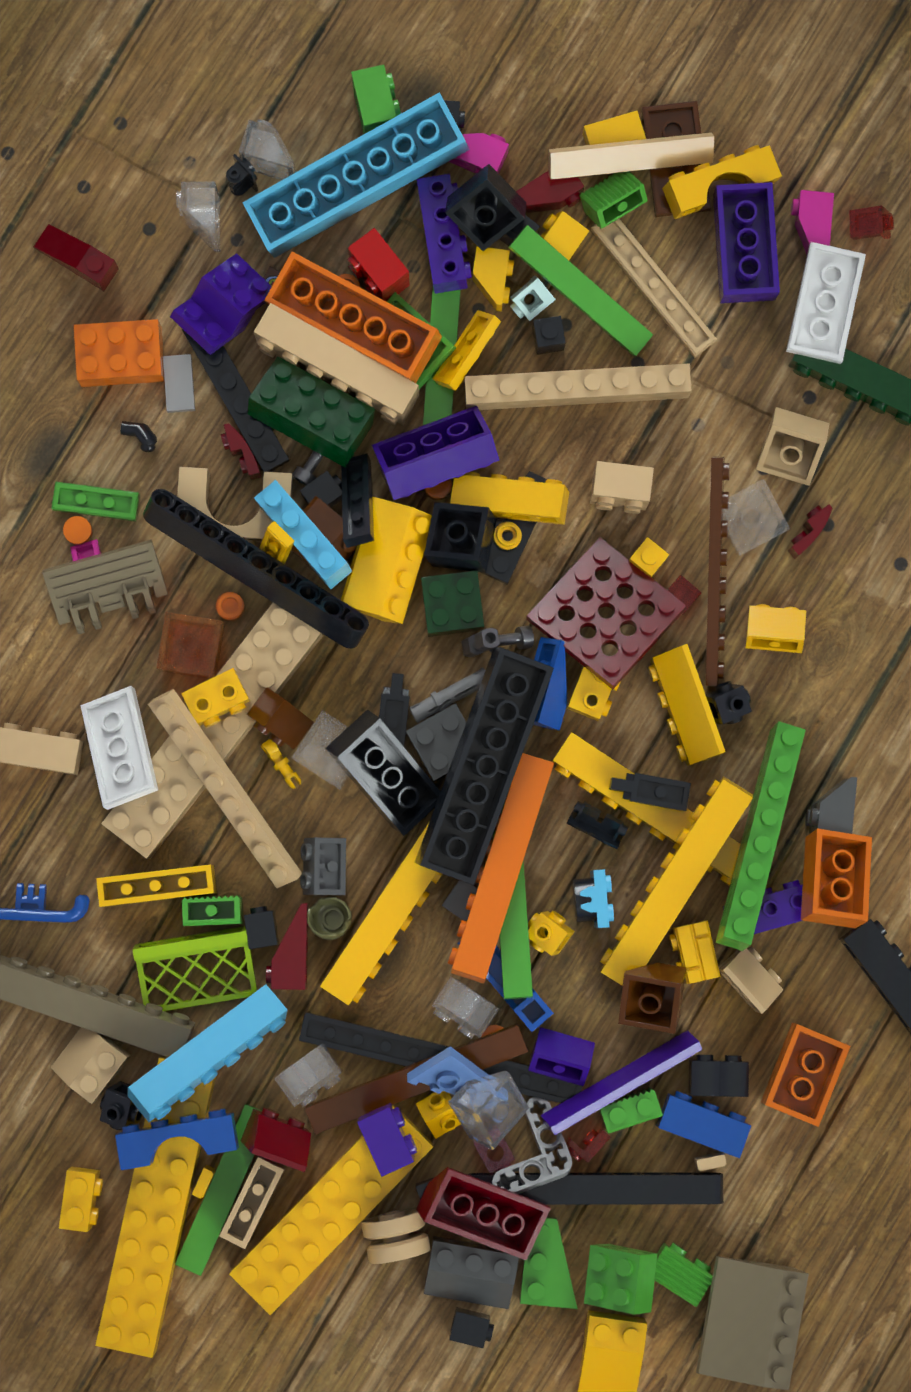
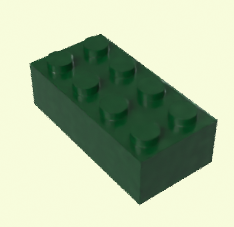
[248,356,375,467]

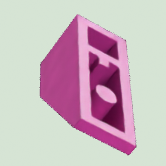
[448,133,509,174]
[791,190,834,254]

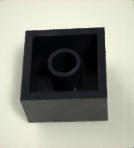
[445,164,526,251]
[424,502,496,572]

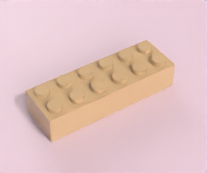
[254,303,419,425]

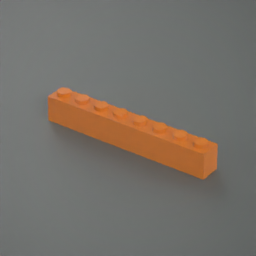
[448,753,554,984]

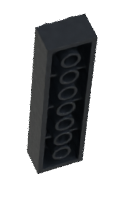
[415,647,554,885]

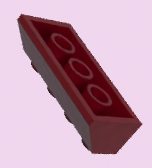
[416,1167,551,1260]

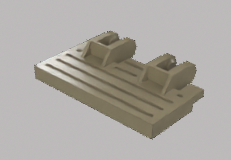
[42,539,168,634]

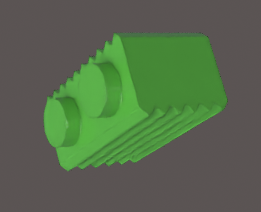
[580,171,648,229]
[182,895,243,926]
[599,1087,663,1134]
[655,1242,713,1307]

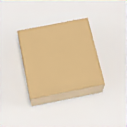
[694,1152,727,1171]

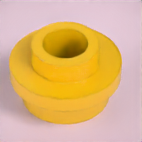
[493,522,522,550]

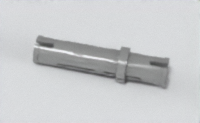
[409,668,486,724]

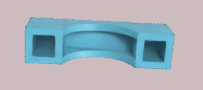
[254,480,352,589]

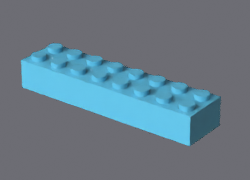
[242,92,470,258]

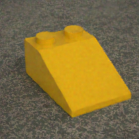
[577,1310,647,1392]

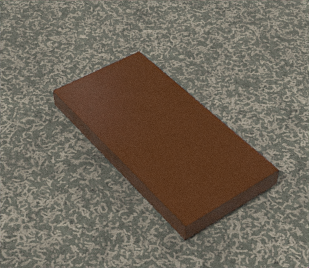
[642,101,711,217]

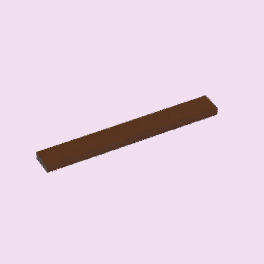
[304,1023,528,1135]

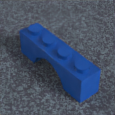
[457,940,554,1032]
[115,1109,239,1170]

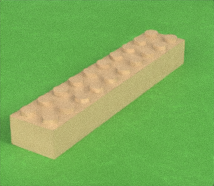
[101,603,323,859]

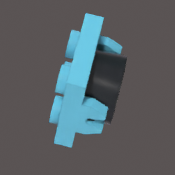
[573,869,614,928]

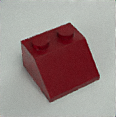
[240,1107,311,1172]

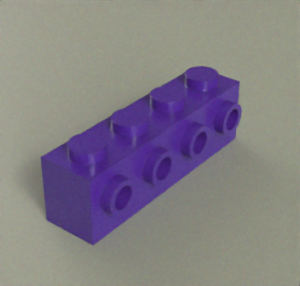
[417,174,472,294]
[722,880,803,934]

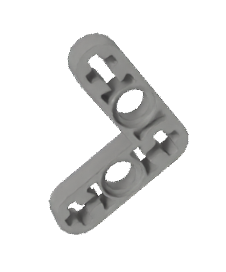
[492,1097,572,1194]

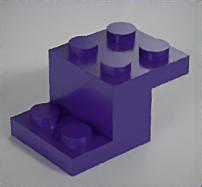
[170,253,272,355]

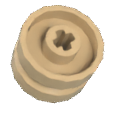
[361,1208,431,1264]

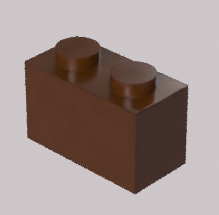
[247,687,314,749]

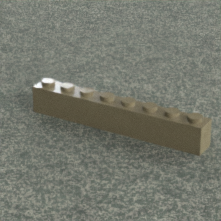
[0,952,196,1057]

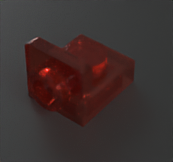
[849,205,894,240]
[566,1127,611,1163]

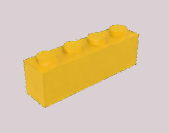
[450,472,569,525]
[96,864,217,907]

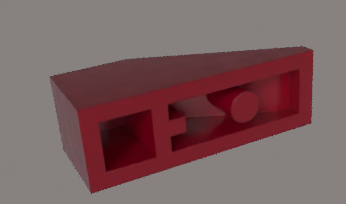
[516,170,585,213]
[33,224,119,292]
[266,903,309,990]

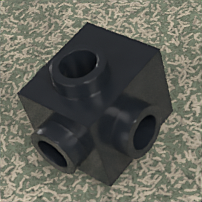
[706,681,752,724]
[100,1081,143,1130]

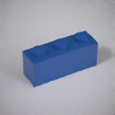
[656,1091,751,1159]

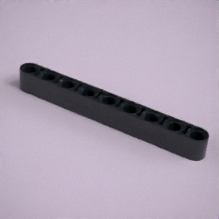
[143,489,369,649]
[468,1172,724,1205]

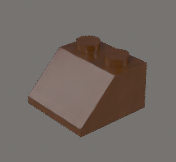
[291,496,357,574]
[618,963,686,1034]

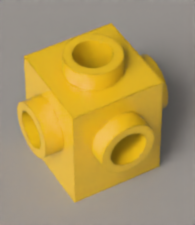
[528,910,575,956]
[415,1091,466,1139]

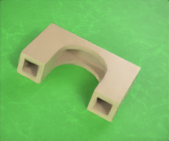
[177,467,294,545]

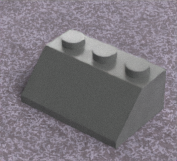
[424,1236,519,1309]

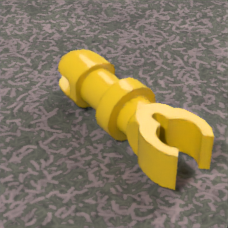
[261,739,301,789]

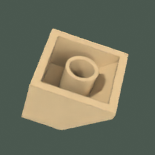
[756,407,830,486]
[719,947,784,1014]
[51,1027,131,1104]

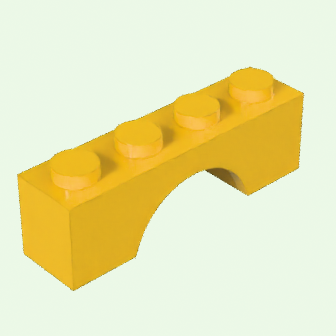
[662,145,782,219]

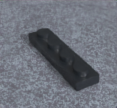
[341,453,374,548]

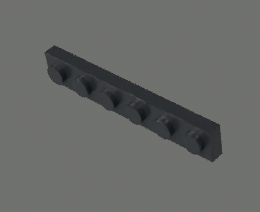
[182,329,289,472]

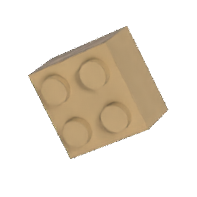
[590,461,654,514]

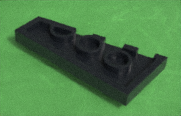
[481,471,547,585]

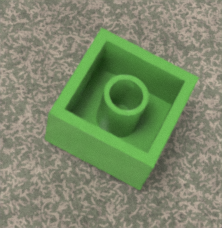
[351,64,401,134]
[584,1244,658,1315]

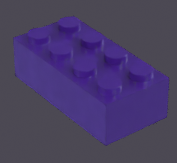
[713,182,780,303]
[372,406,500,500]

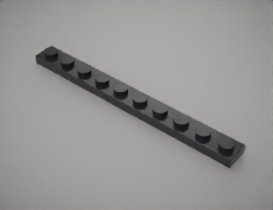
[299,1012,582,1103]

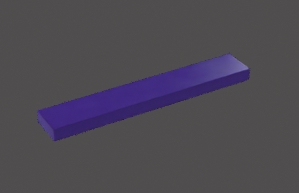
[540,1030,702,1135]

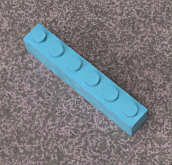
[127,984,288,1122]

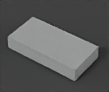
[163,354,195,413]

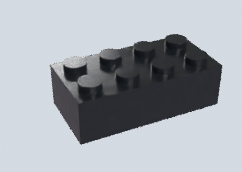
[325,710,441,836]

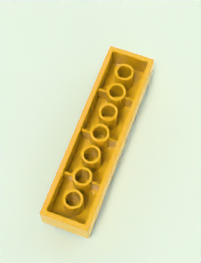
[229,1104,433,1315]

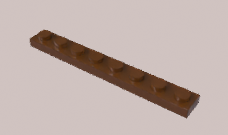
[706,456,730,686]

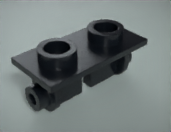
[226,154,258,196]
[566,801,629,849]

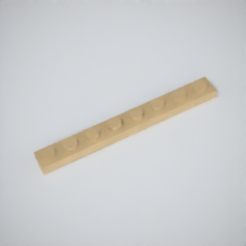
[148,689,302,888]

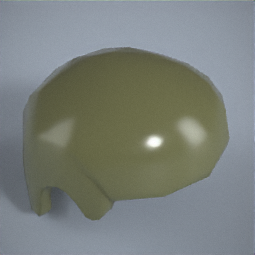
[307,897,352,940]

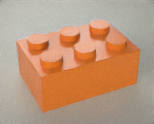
[74,319,165,387]
[801,828,872,929]
[761,1022,851,1127]

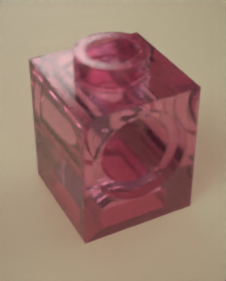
[473,1126,515,1173]

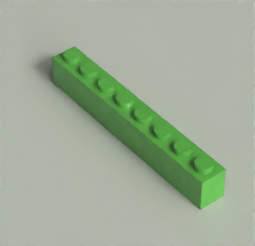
[715,721,806,951]

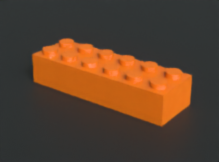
[264,252,442,383]

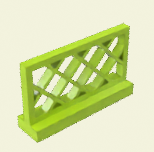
[132,926,258,1011]

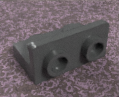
[300,837,346,895]

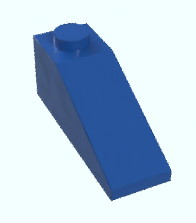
[533,637,567,731]

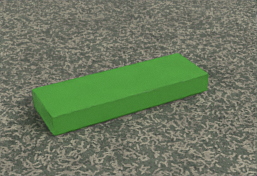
[51,481,140,522]

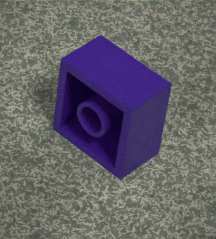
[357,1103,417,1177]

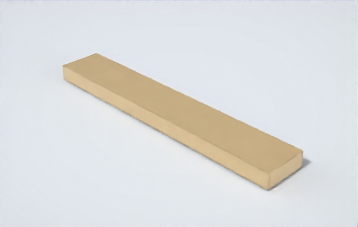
[548,132,714,179]
[591,219,717,358]

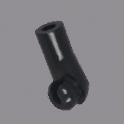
[120,421,157,452]

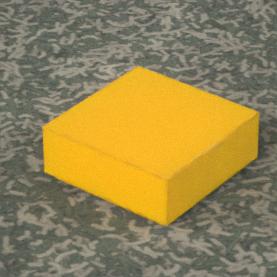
[192,1165,216,1199]

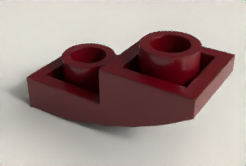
[221,423,262,480]
[788,504,833,559]

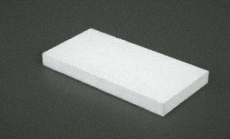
[786,242,866,364]
[80,686,158,810]

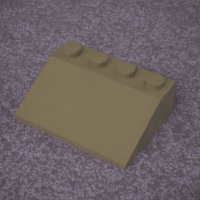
[696,1256,809,1390]

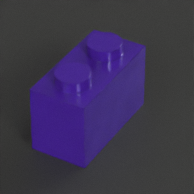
[528,1027,595,1086]

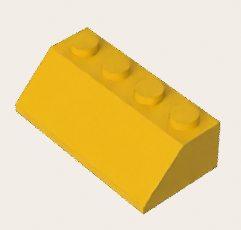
[341,497,432,624]
[648,644,726,766]

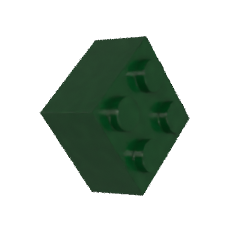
[421,571,484,637]

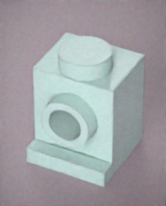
[510,276,556,321]

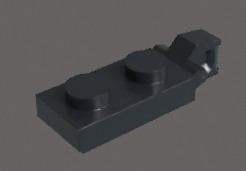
[379,673,410,746]
[609,773,691,811]

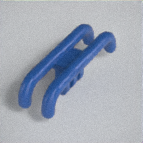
[0,883,90,923]

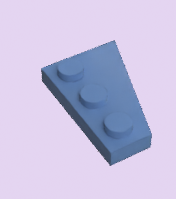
[407,1046,508,1111]

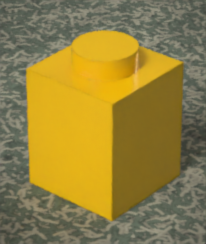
[629,537,669,578]

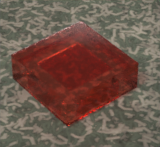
[668,575,701,615]

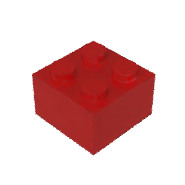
[347,227,410,302]

